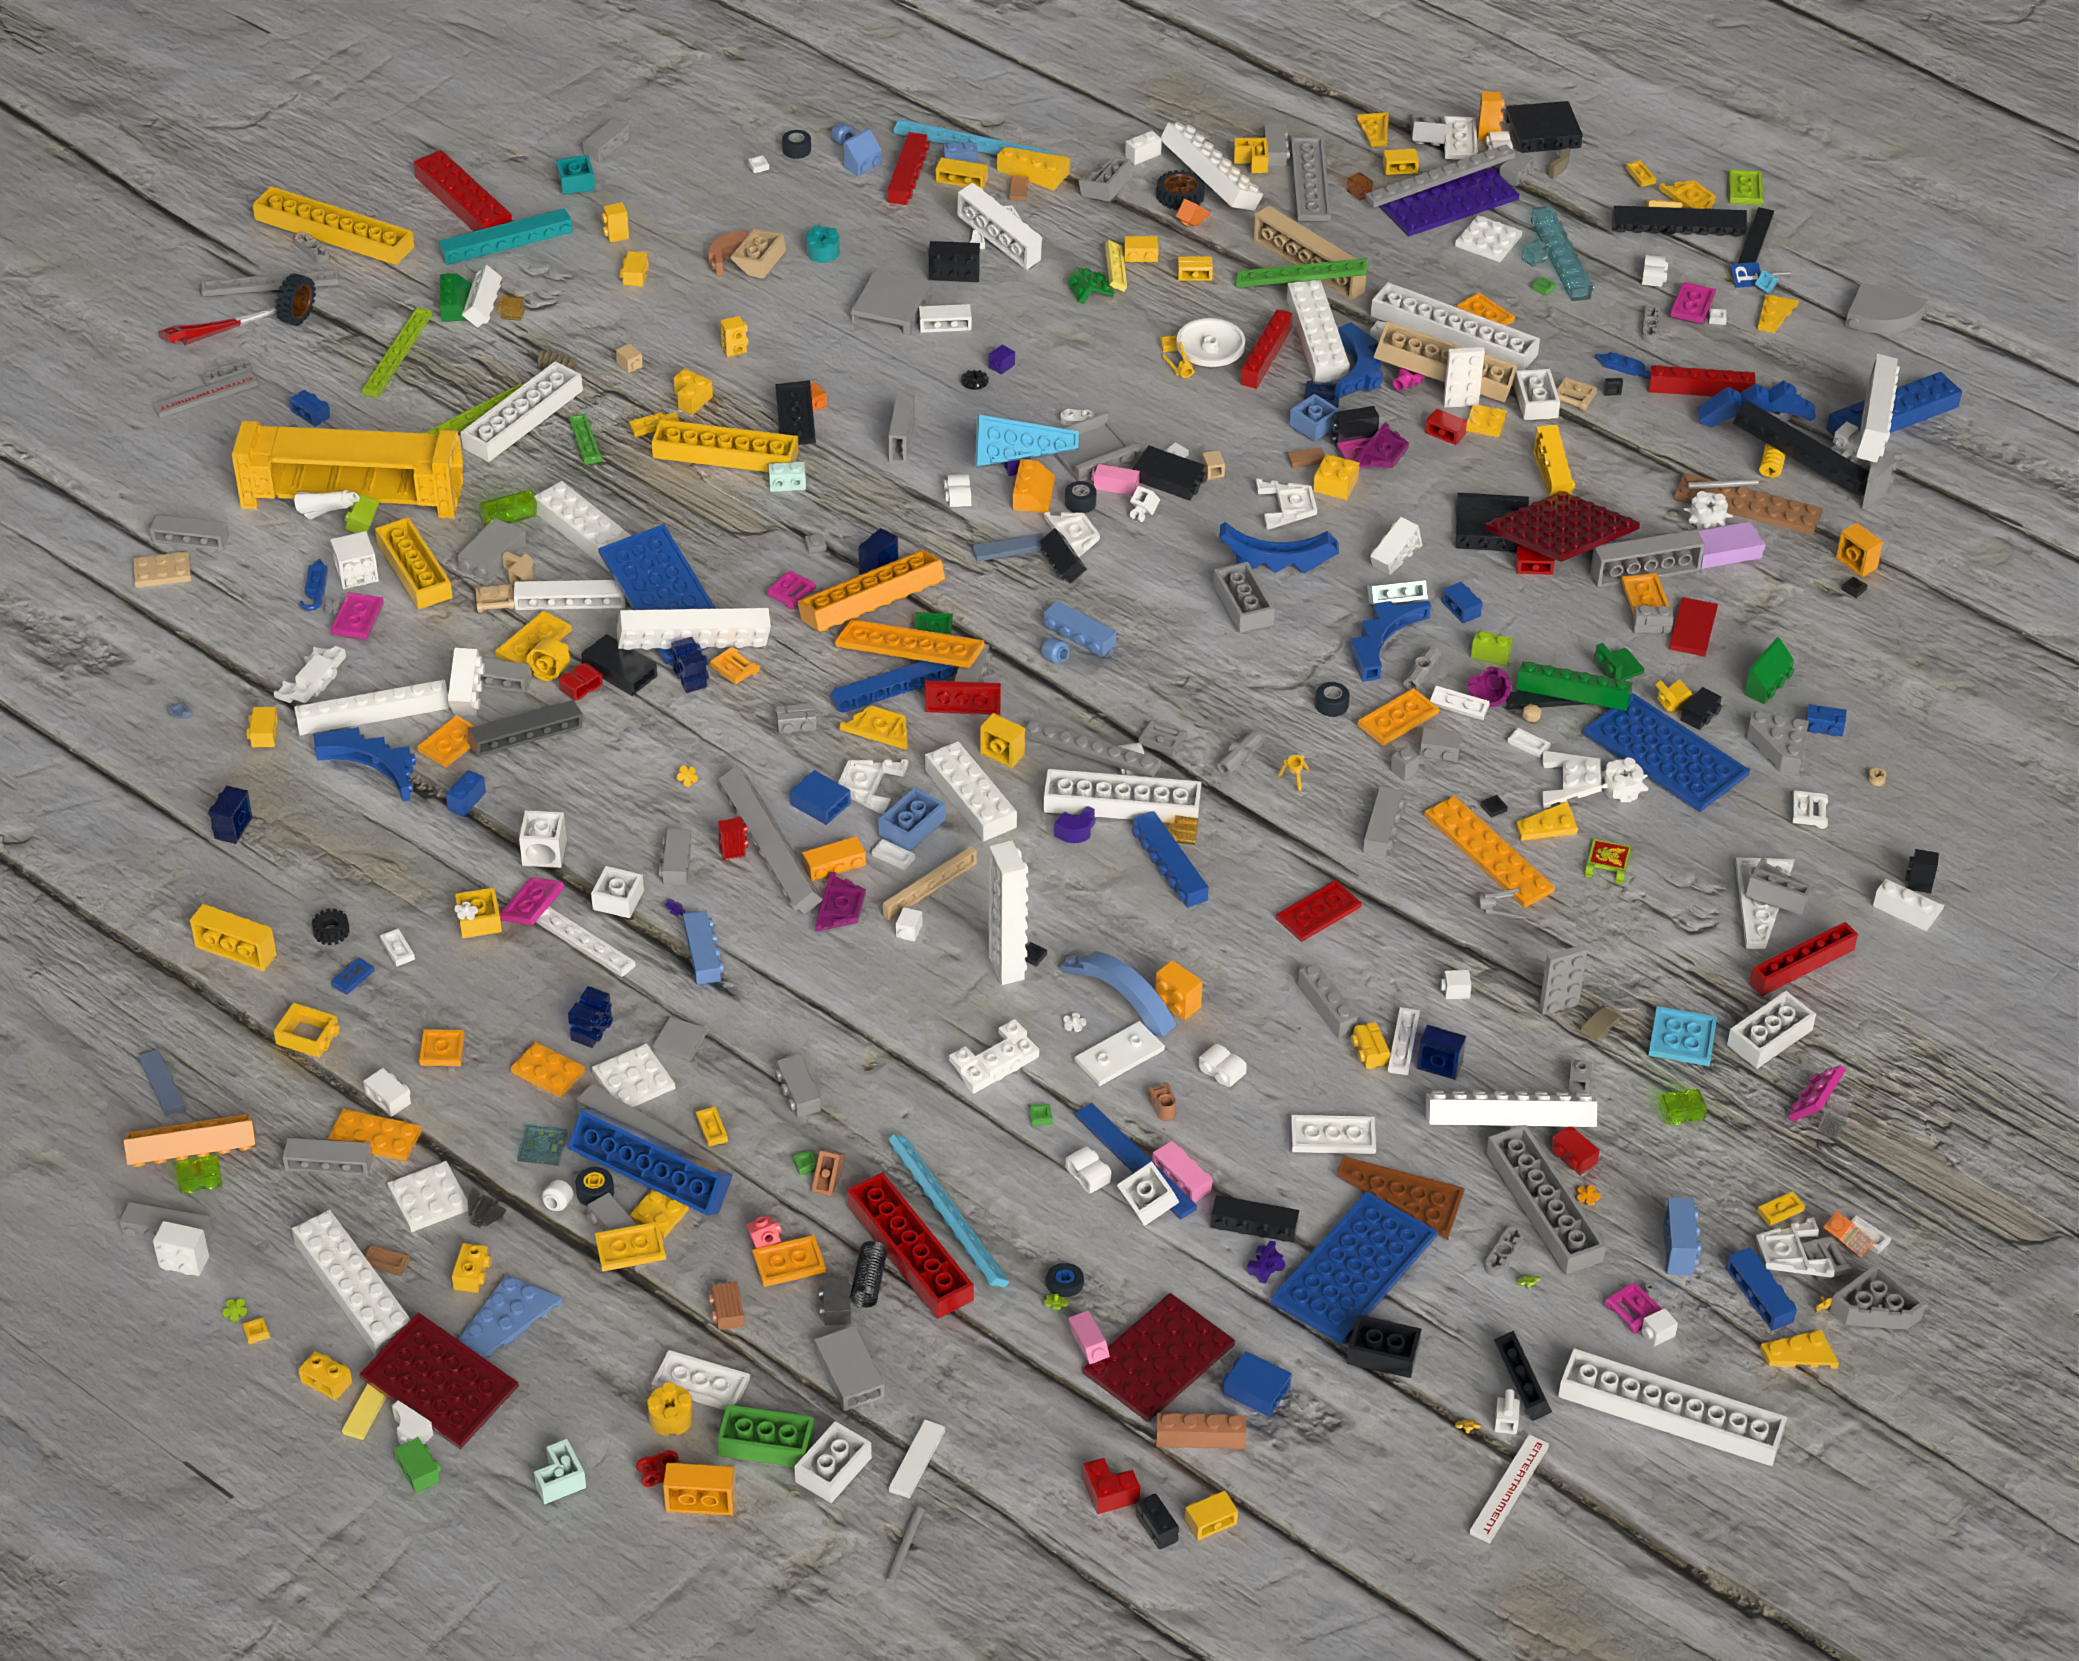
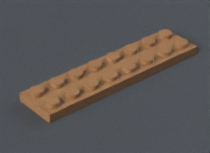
[1674,473,1823,535]

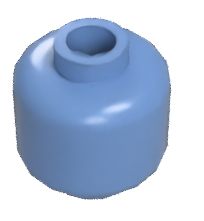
[831,123,855,146]
[1042,637,1069,664]

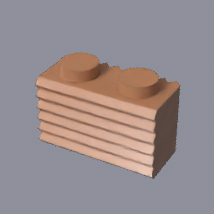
[708,1281,744,1330]

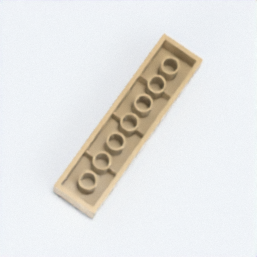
[1254,206,1366,300]
[1374,321,1517,403]

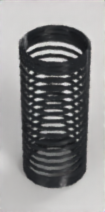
[850,1241,887,1308]

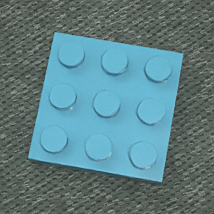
[1648,1006,1717,1066]

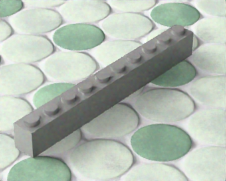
[719,765,823,914]

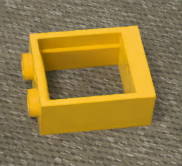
[274,1002,340,1058]

